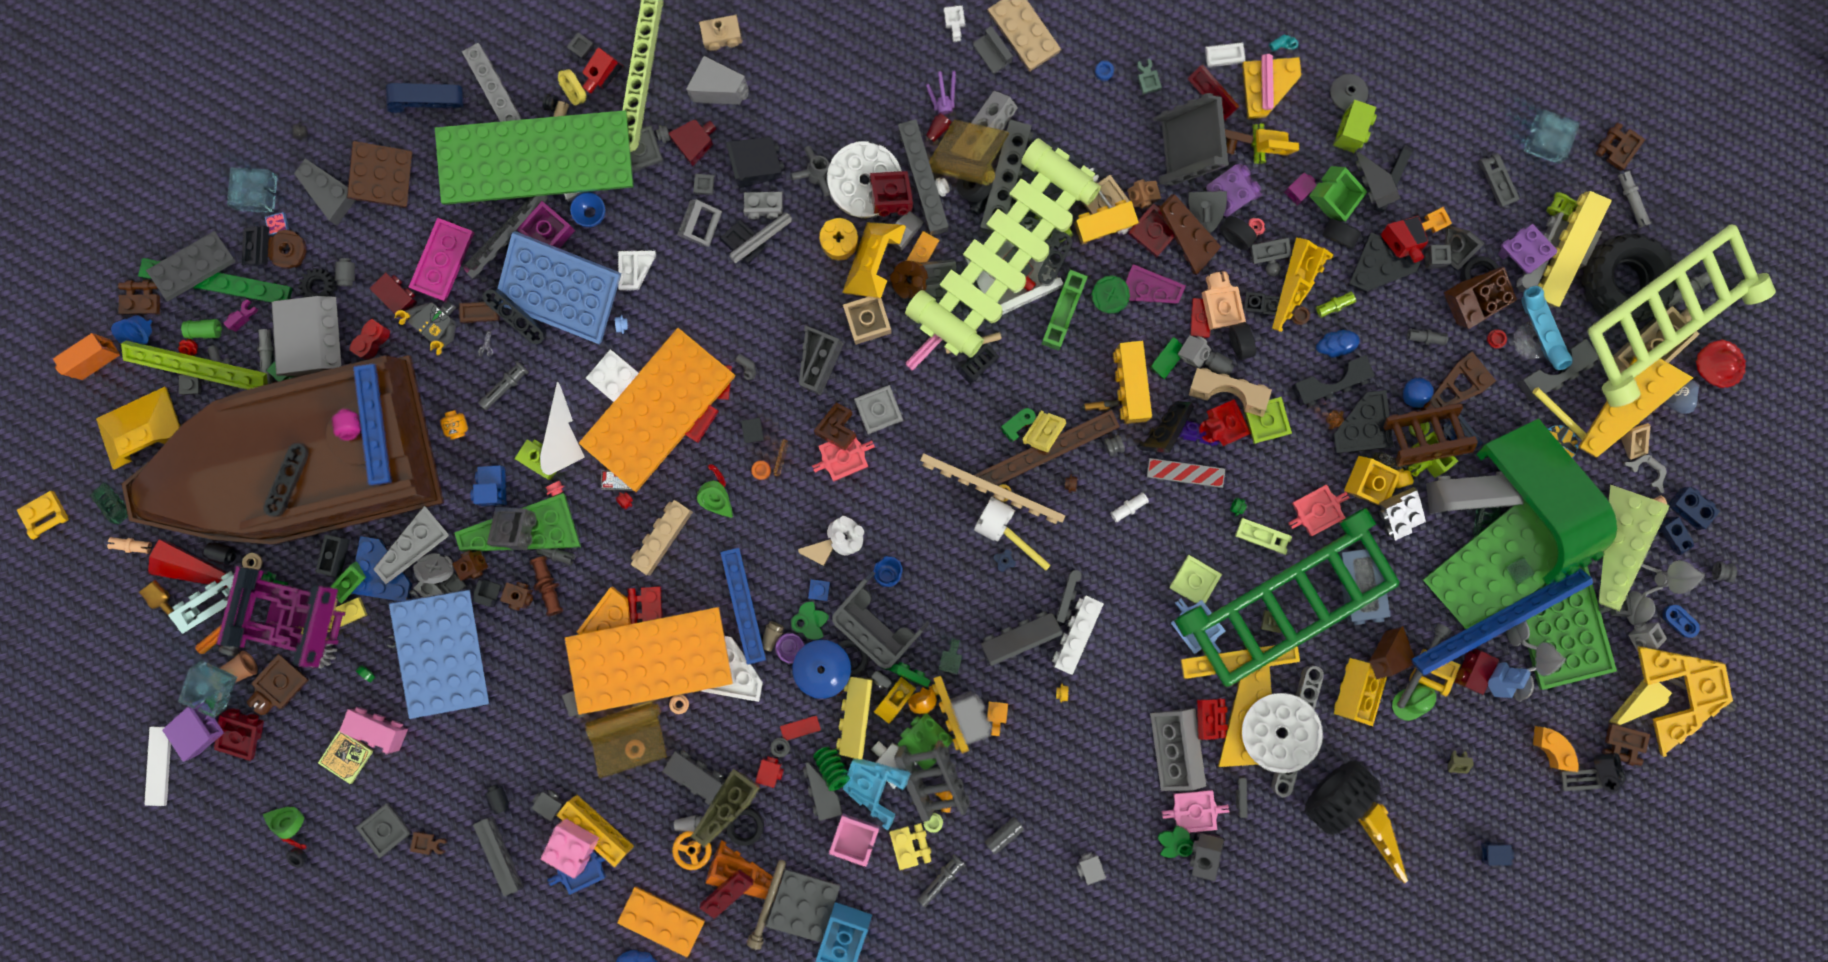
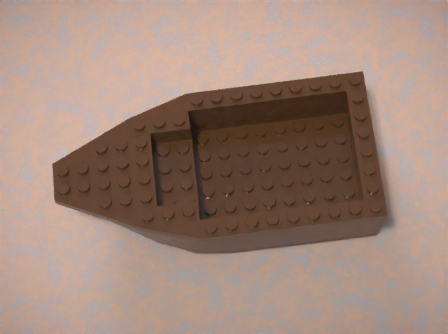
[122,355,444,545]

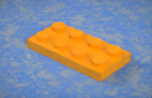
[617,886,705,957]

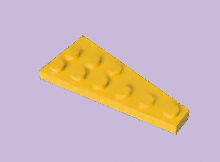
[1578,356,1693,457]
[1218,646,1272,767]

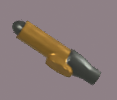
[1081,400,1119,411]

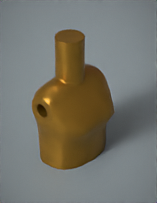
[139,580,174,615]

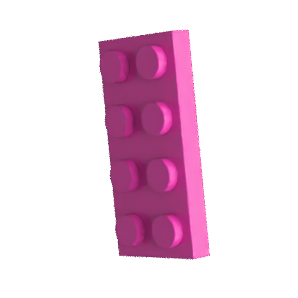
[409,218,474,302]

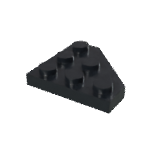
[1348,232,1421,292]
[1332,390,1394,454]

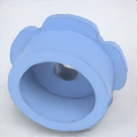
[615,315,628,334]

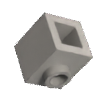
[1178,335,1211,369]
[1076,852,1106,885]

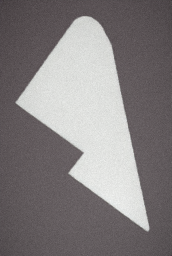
[540,382,585,475]

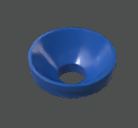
[570,192,605,227]

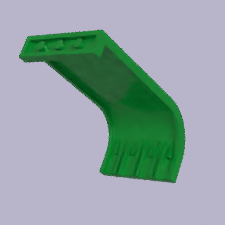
[1476,418,1617,585]

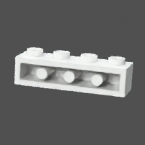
[1052,596,1104,675]

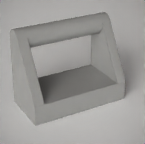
[677,200,722,247]

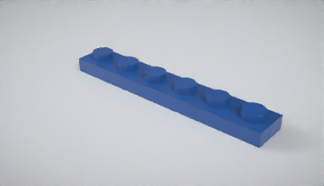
[354,364,391,485]
[720,548,766,665]

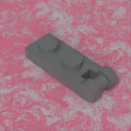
[1478,153,1520,208]
[1056,570,1082,623]

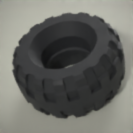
[1581,233,1677,322]

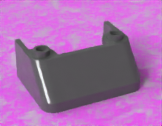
[832,571,930,668]

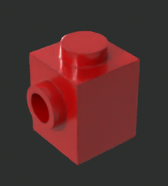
[755,756,784,788]

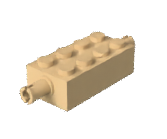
[1608,306,1699,381]

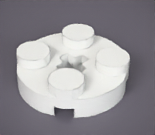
[827,516,864,556]

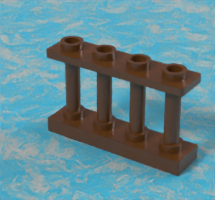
[1383,404,1478,467]

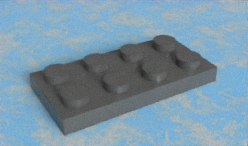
[146,231,236,302]

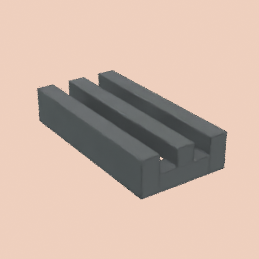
[1559,768,1603,791]

